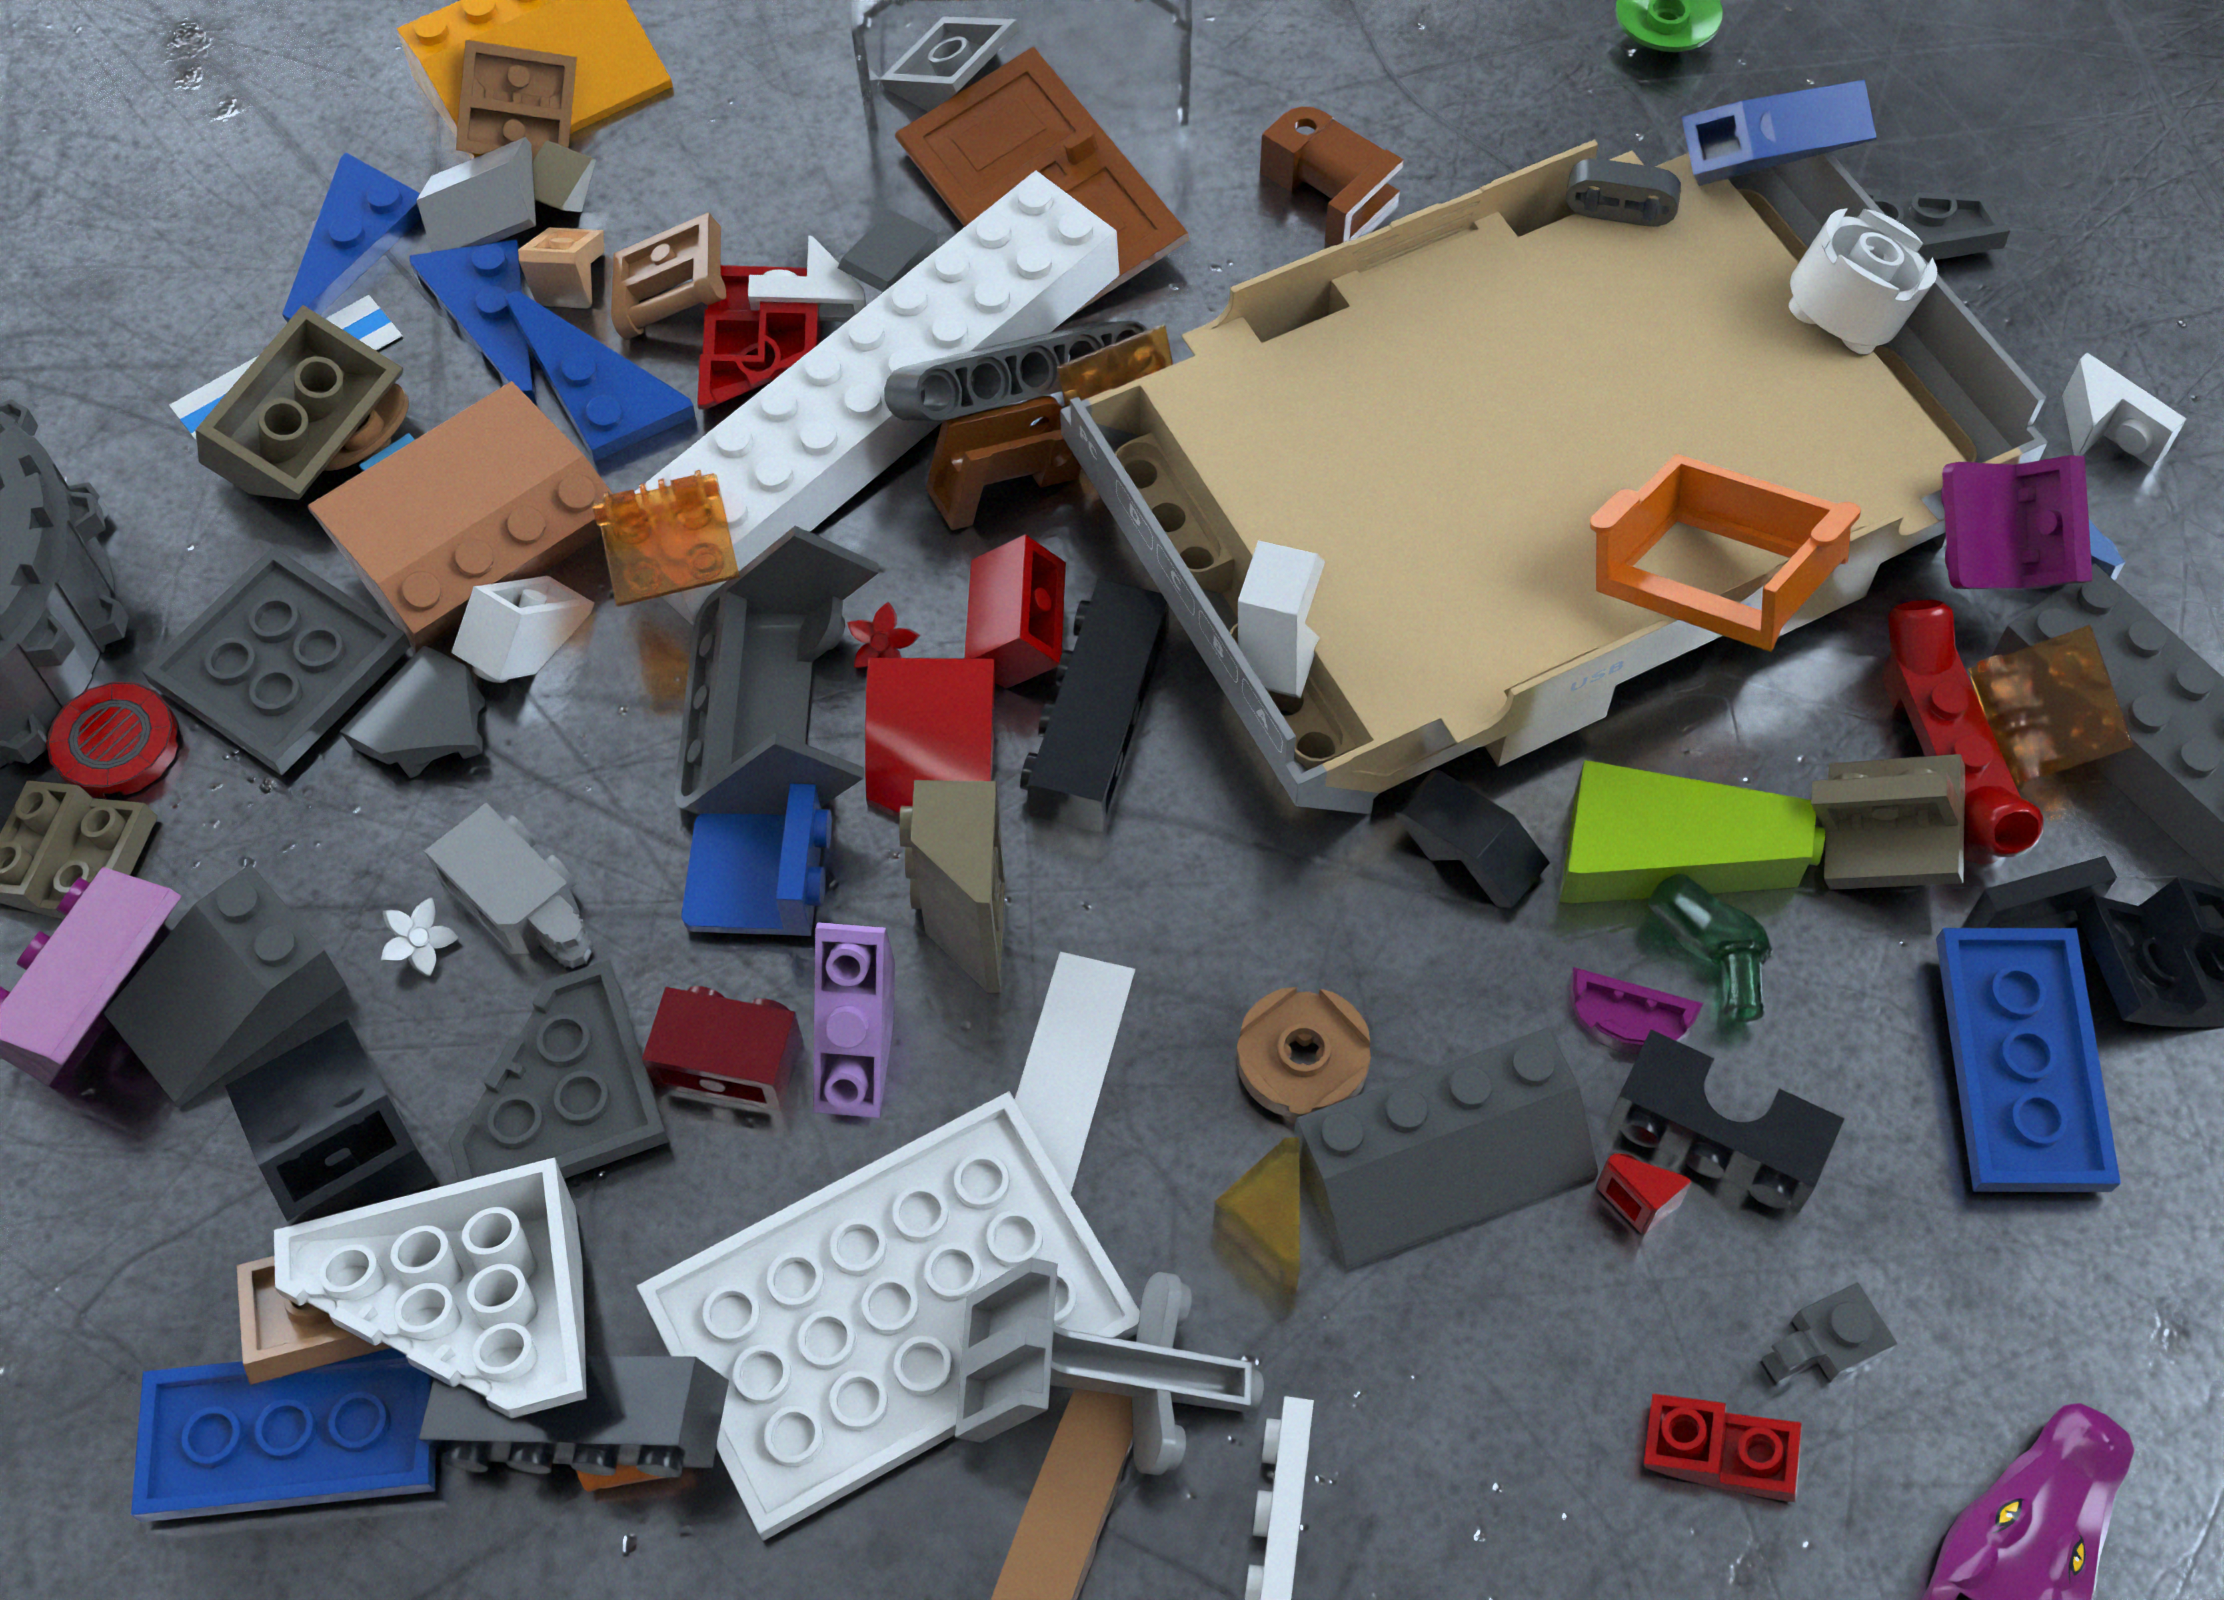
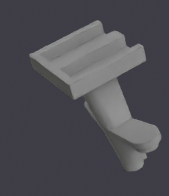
[955,1257,1264,1475]

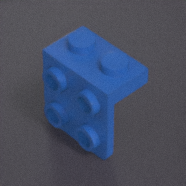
[681,783,832,936]

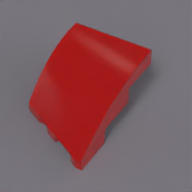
[697,265,822,410]
[865,658,995,816]

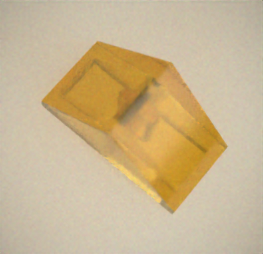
[1213,1137,1300,1294]

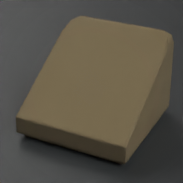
[532,140,596,212]

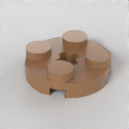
[1236,987,1371,1124]

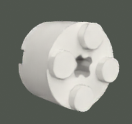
[1789,208,1937,355]

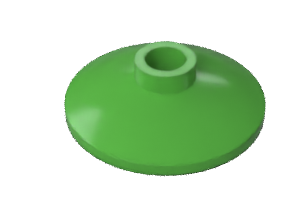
[1615,0,1723,52]

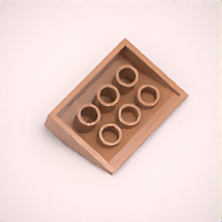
[308,381,620,653]

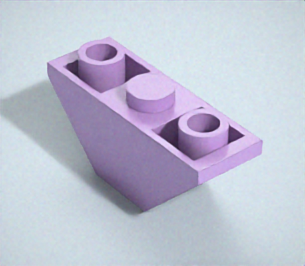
[813,923,895,1118]

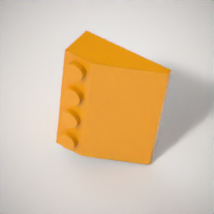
[396,0,673,159]

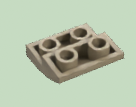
[0,781,158,919]

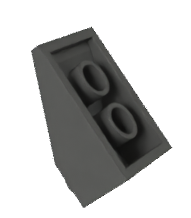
[103,864,346,1108]

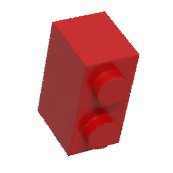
[964,534,1066,689]

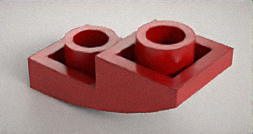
[1644,1393,1802,1503]

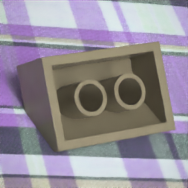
[195,305,403,500]
[899,780,1006,993]

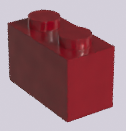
[642,986,803,1111]

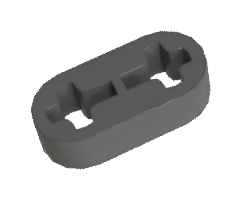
[1566,158,1681,227]

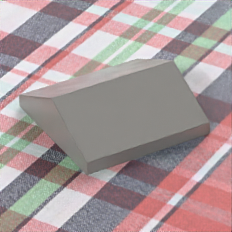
[879,17,1021,112]
[416,137,536,252]

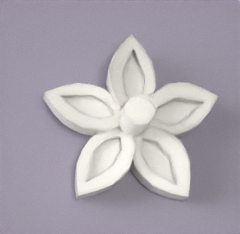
[381,898,459,977]

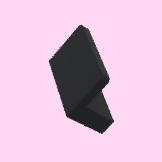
[1967,856,2117,963]

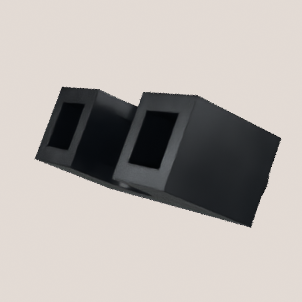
[1608,1029,1845,1213]

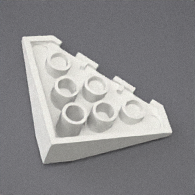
[274,1157,587,1418]

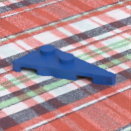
[282,153,422,322]
[409,239,537,405]
[504,290,695,462]

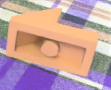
[518,227,604,308]

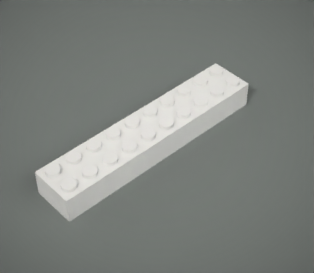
[602,171,1120,626]

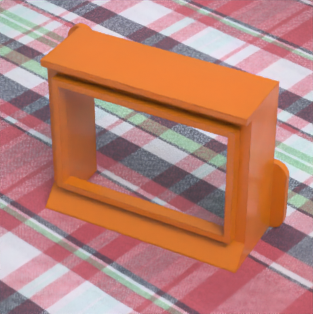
[1590,454,1861,652]

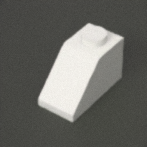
[451,576,594,683]

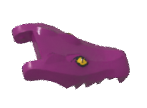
[1921,1403,2135,1600]

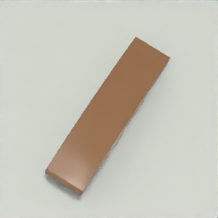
[991,1389,1133,1600]

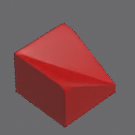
[1596,1153,1692,1235]

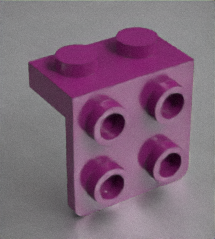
[1941,455,2092,590]

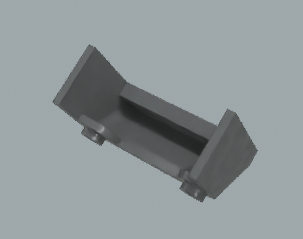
[674,526,879,815]

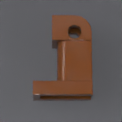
[1260,106,1404,246]
[925,396,1082,530]

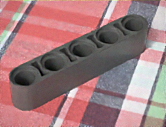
[884,321,1153,420]

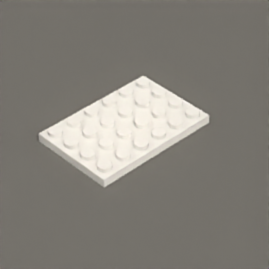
[637,1091,1140,1541]

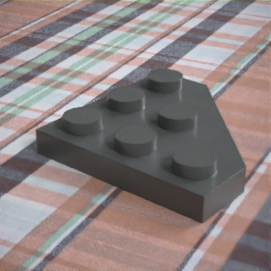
[448,959,669,1182]

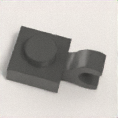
[1762,1282,1898,1384]

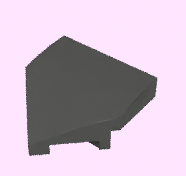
[340,646,485,778]

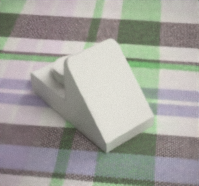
[748,236,866,322]
[2062,353,2186,468]

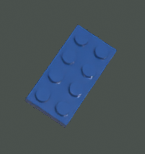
[1936,928,2121,1192]
[131,1348,436,1522]

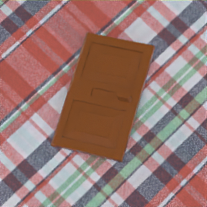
[895,46,1190,319]

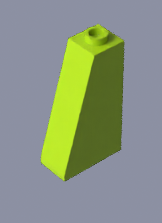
[1559,760,1825,904]

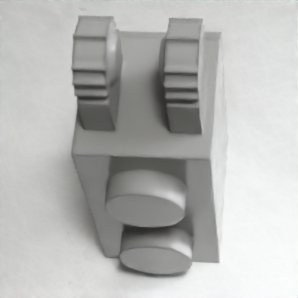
[425,803,594,969]

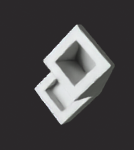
[1238,540,1325,698]

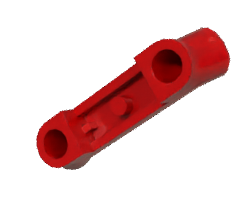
[1881,599,2044,864]

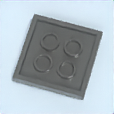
[141,546,411,775]

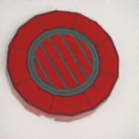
[46,682,178,798]

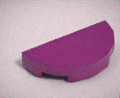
[1569,967,1704,1054]

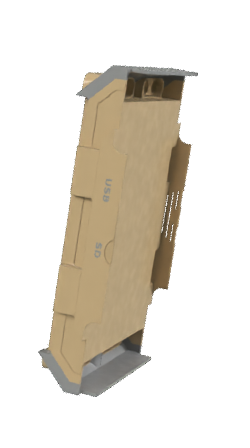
[1060,139,2048,814]

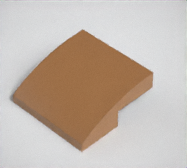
[456,40,577,162]

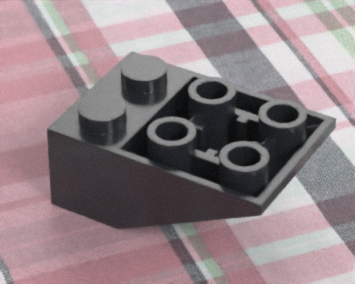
[225,1019,436,1226]

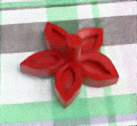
[847,602,920,668]

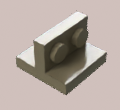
[1811,754,1965,890]

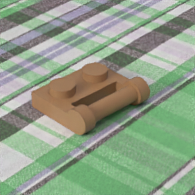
[611,212,726,340]

